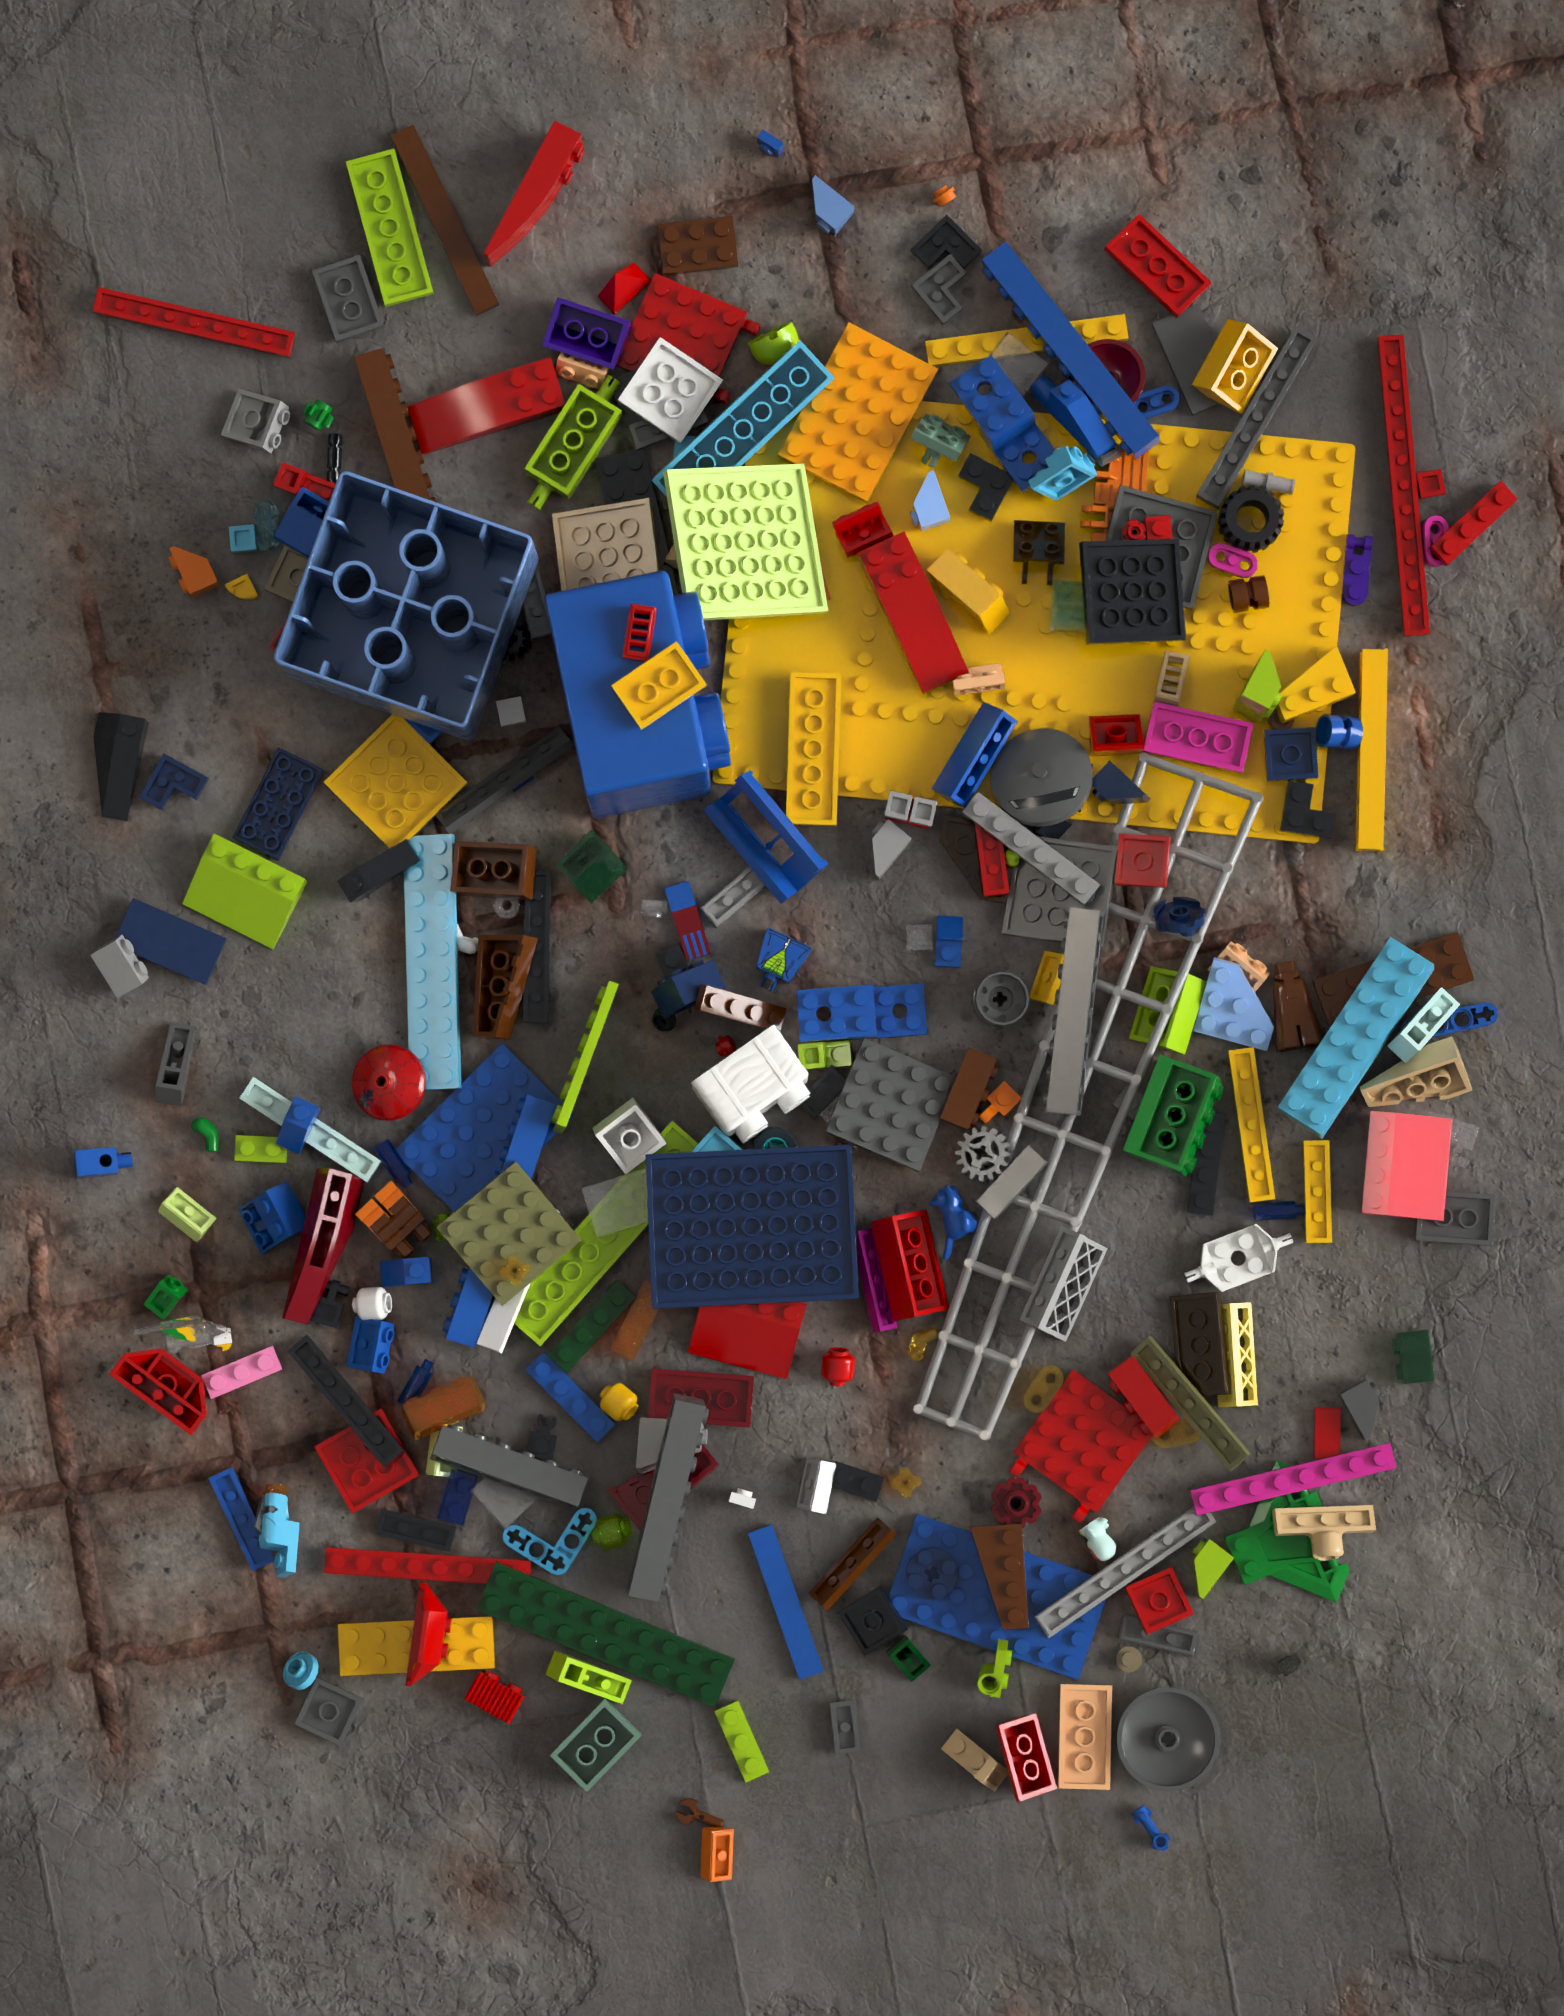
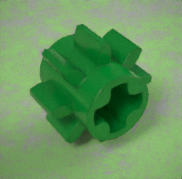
[302,399,334,431]

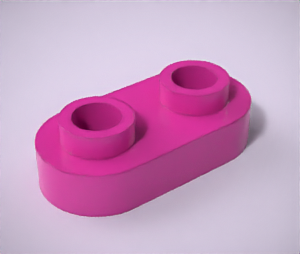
[1421,516,1449,567]
[1208,543,1258,578]

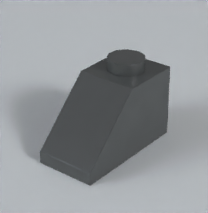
[1338,1380,1380,1440]

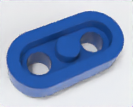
[1134,385,1179,419]

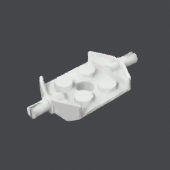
[1184,1224,1293,1292]

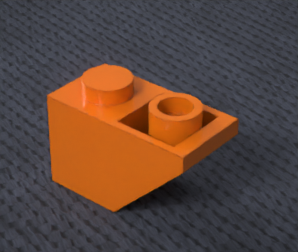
[168,546,220,598]

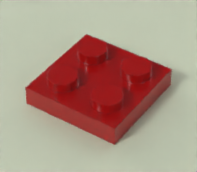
[1115,833,1171,888]
[1125,1567,1194,1636]

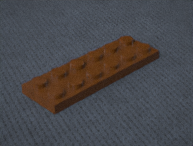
[1312,932,1474,1029]

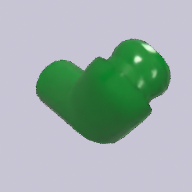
[191,1117,219,1152]

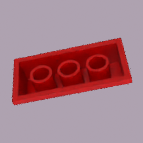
[871,1209,949,1322]

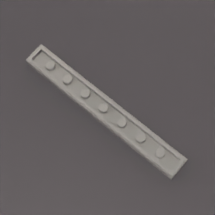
[1034,1506,1216,1638]

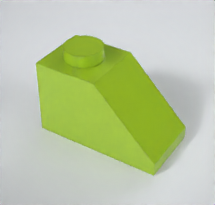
[1192,1538,1234,1599]

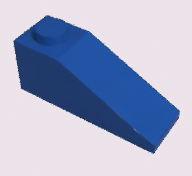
[1047,380,1116,458]

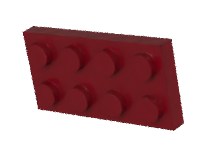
[648,1368,754,1428]

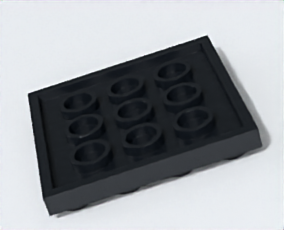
[1079,539,1186,645]

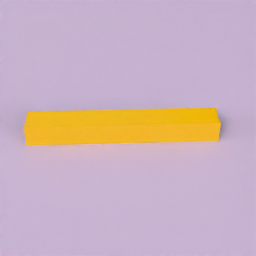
[1355,648,1388,854]

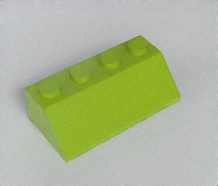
[1233,649,1282,723]

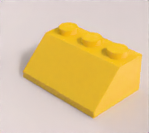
[1192,319,1278,414]

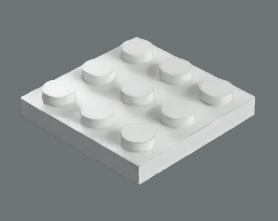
[617,337,723,444]

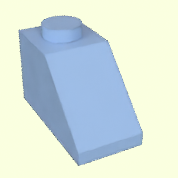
[910,470,950,532]

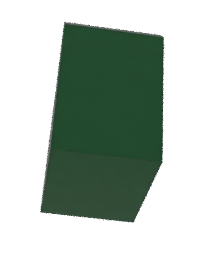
[886,1635,931,1682]

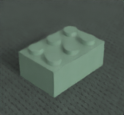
[550,1698,642,1792]

